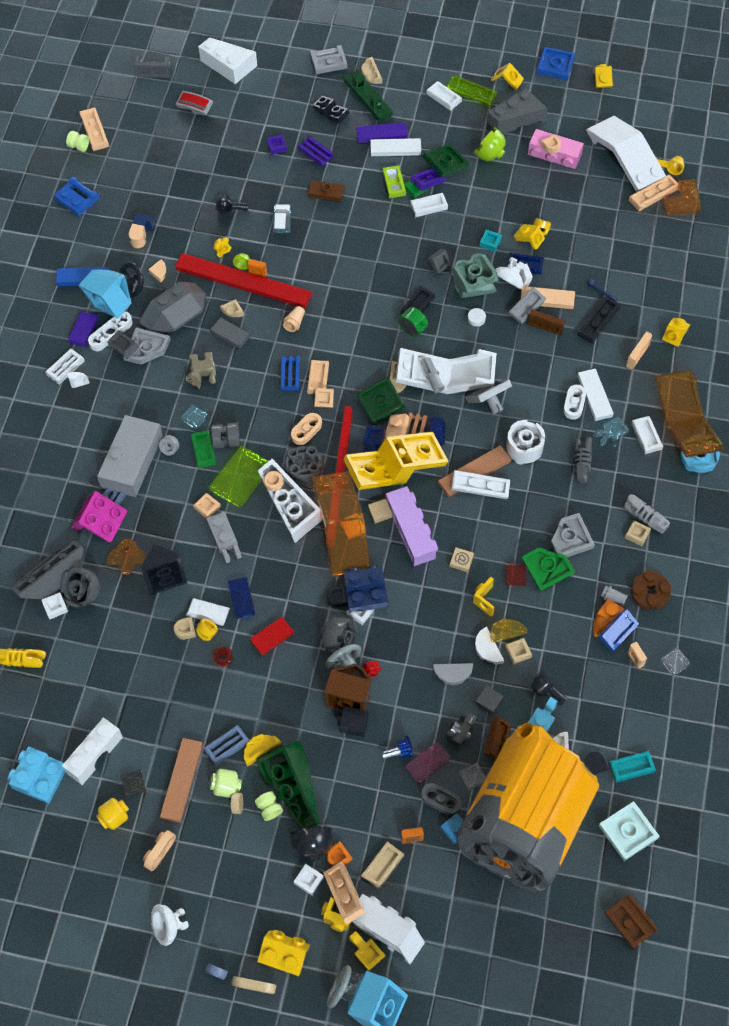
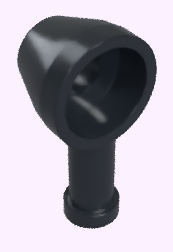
[216,194,248,214]
[531,673,568,705]

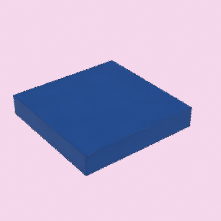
[536,47,575,80]

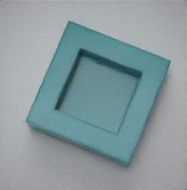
[480,230,502,252]

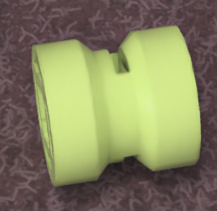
[66,131,89,152]
[255,791,283,821]

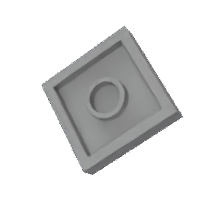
[465,380,512,414]

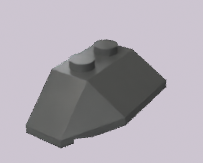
[139,282,206,333]
[11,540,84,599]

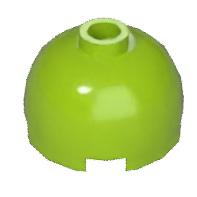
[474,127,506,162]

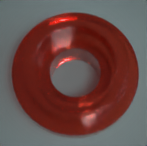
[213,647,233,667]

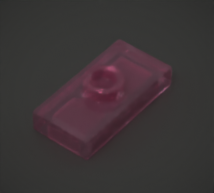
[405,741,451,784]

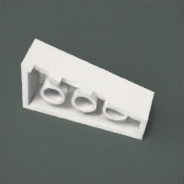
[258,459,324,543]

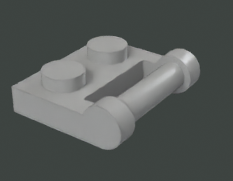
[310,45,347,74]

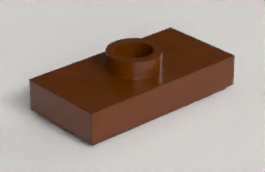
[308,180,345,202]
[528,309,565,335]
[483,716,511,761]

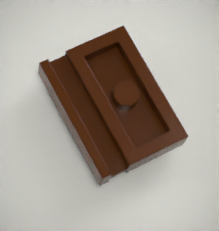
[605,893,658,950]

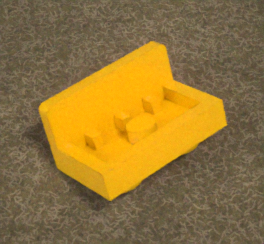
[257,930,310,976]

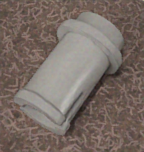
[601,585,628,606]

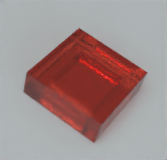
[506,565,526,586]

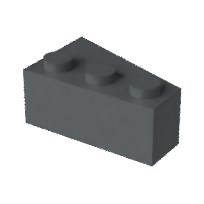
[487,89,547,134]

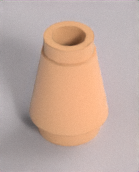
[283,306,305,332]

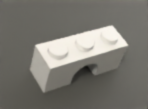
[62,718,123,785]

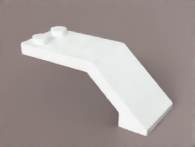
[586,116,666,192]
[395,348,496,394]

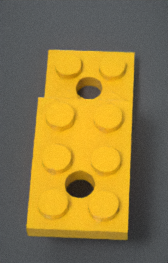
[343,432,448,490]

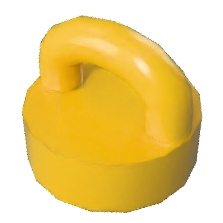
[533,218,551,235]
[196,619,218,641]

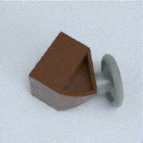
[324,644,371,711]

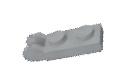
[206,512,242,563]

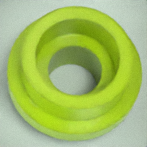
[233,253,250,270]

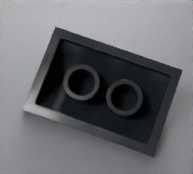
[141,544,187,596]

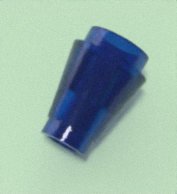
[427,417,446,446]

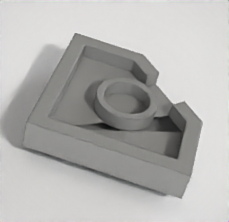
[123,328,170,365]
[551,513,595,557]

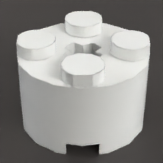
[506,420,545,465]

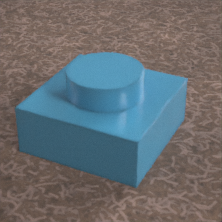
[441,813,463,844]

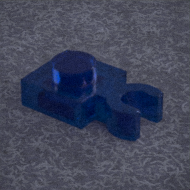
[363,426,386,453]

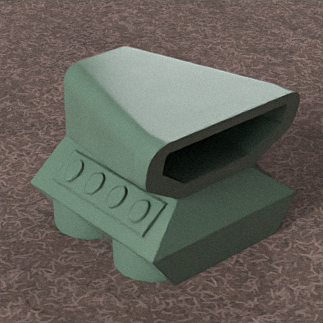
[451,253,499,298]

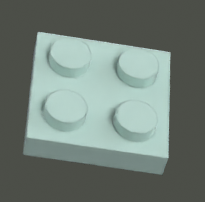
[599,801,660,861]

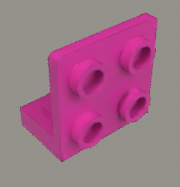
[71,491,127,542]

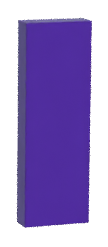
[356,122,408,143]

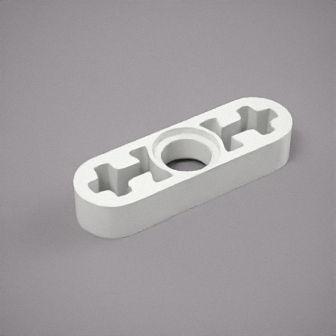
[88,312,133,351]

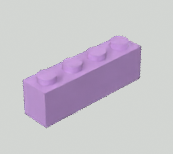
[386,486,438,566]

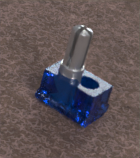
[382,736,413,759]

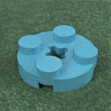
[681,436,720,473]

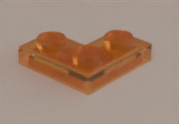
[664,179,701,216]

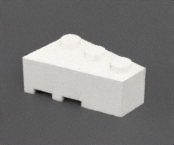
[198,38,257,84]
[352,894,425,964]

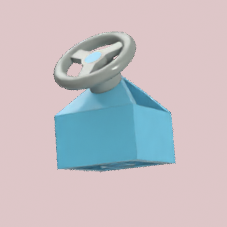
[327,965,408,1026]

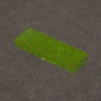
[447,75,498,107]

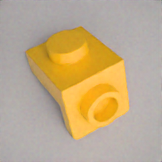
[593,64,613,88]
[514,224,545,249]
[662,318,690,347]
[321,897,352,932]

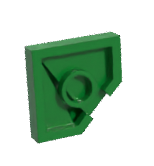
[521,548,575,592]

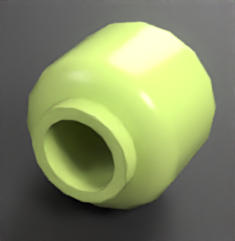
[210,769,242,798]

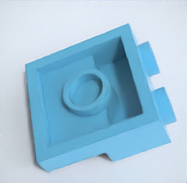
[8,746,65,804]

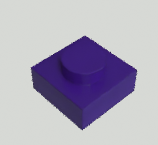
[266,134,287,155]

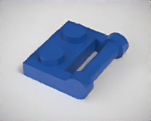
[54,176,99,216]

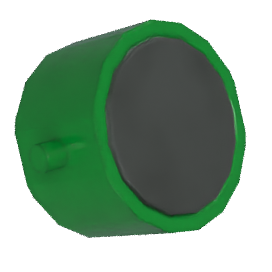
[398,307,428,337]

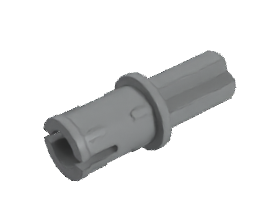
[421,357,445,393]

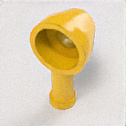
[656,156,684,175]

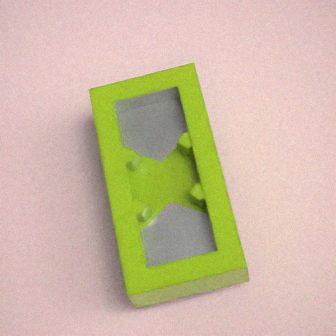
[383,165,406,198]

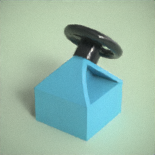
[78,262,144,319]

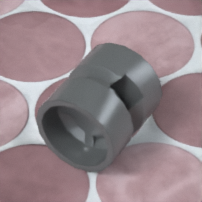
[212,422,240,449]

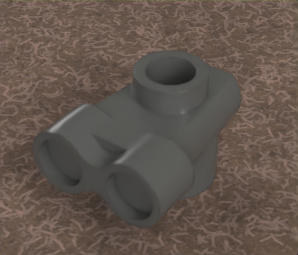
[446,712,477,745]

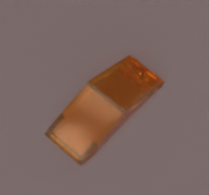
[655,370,723,457]
[312,472,370,576]

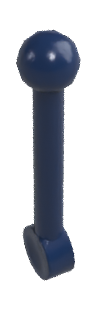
[587,279,618,302]

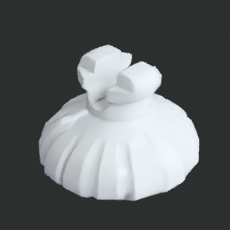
[495,257,525,289]
[151,904,189,946]

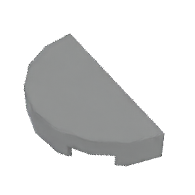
[433,663,473,685]

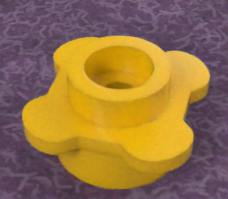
[213,237,231,257]

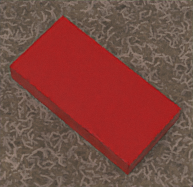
[250,617,294,656]

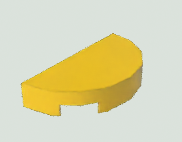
[244,734,282,767]

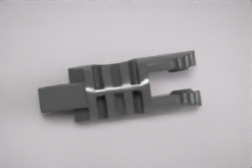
[574,437,592,484]

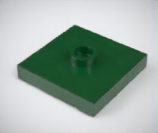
[422,144,469,178]
[356,377,406,425]

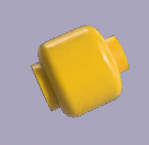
[96,798,129,830]

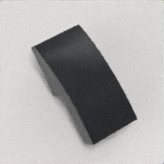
[312,95,350,124]

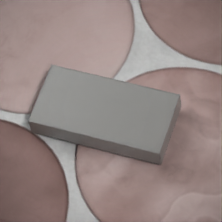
[509,287,546,325]

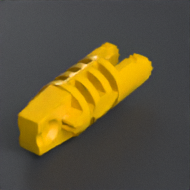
[0,648,46,668]

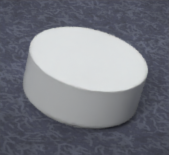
[468,308,486,327]

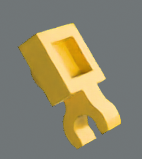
[349,931,386,971]

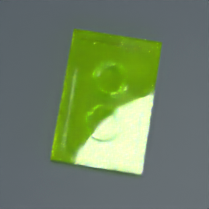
[209,446,269,508]

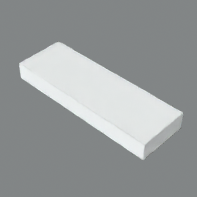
[371,138,421,156]
[578,369,614,421]
[451,470,510,499]

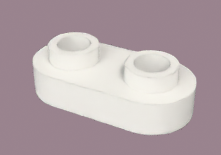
[563,385,586,419]

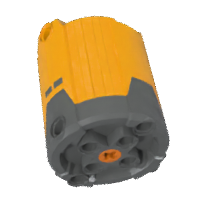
[457,723,599,892]

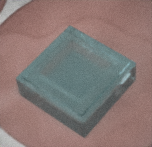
[181,404,207,429]

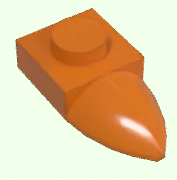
[593,599,624,637]

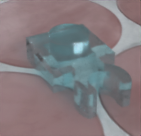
[594,416,629,445]

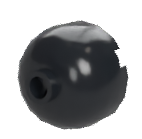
[290,827,333,862]

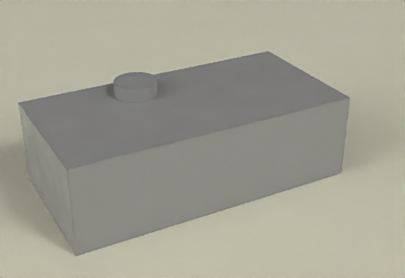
[97,415,163,497]

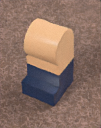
[129,213,155,248]

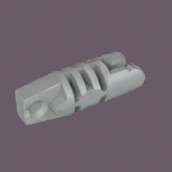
[624,494,670,533]

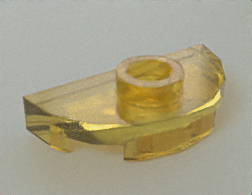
[490,619,528,642]

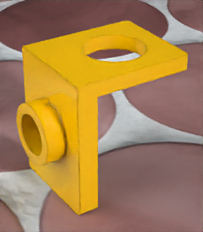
[491,63,524,90]
[473,577,494,616]

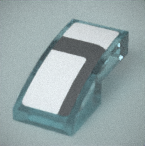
[273,204,292,233]

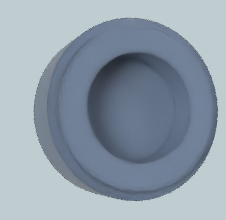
[205,963,228,980]

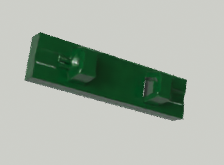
[344,70,393,122]

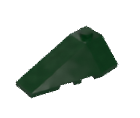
[256,741,320,829]

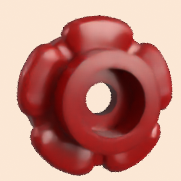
[363,661,382,677]

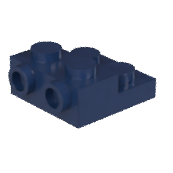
[343,565,389,613]

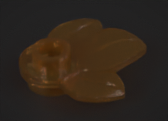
[107,539,146,576]

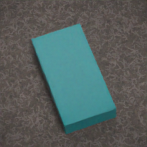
[609,751,656,783]

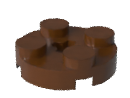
[631,570,672,610]

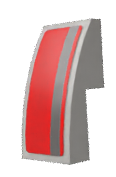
[176,91,213,115]

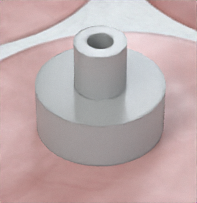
[159,435,179,455]

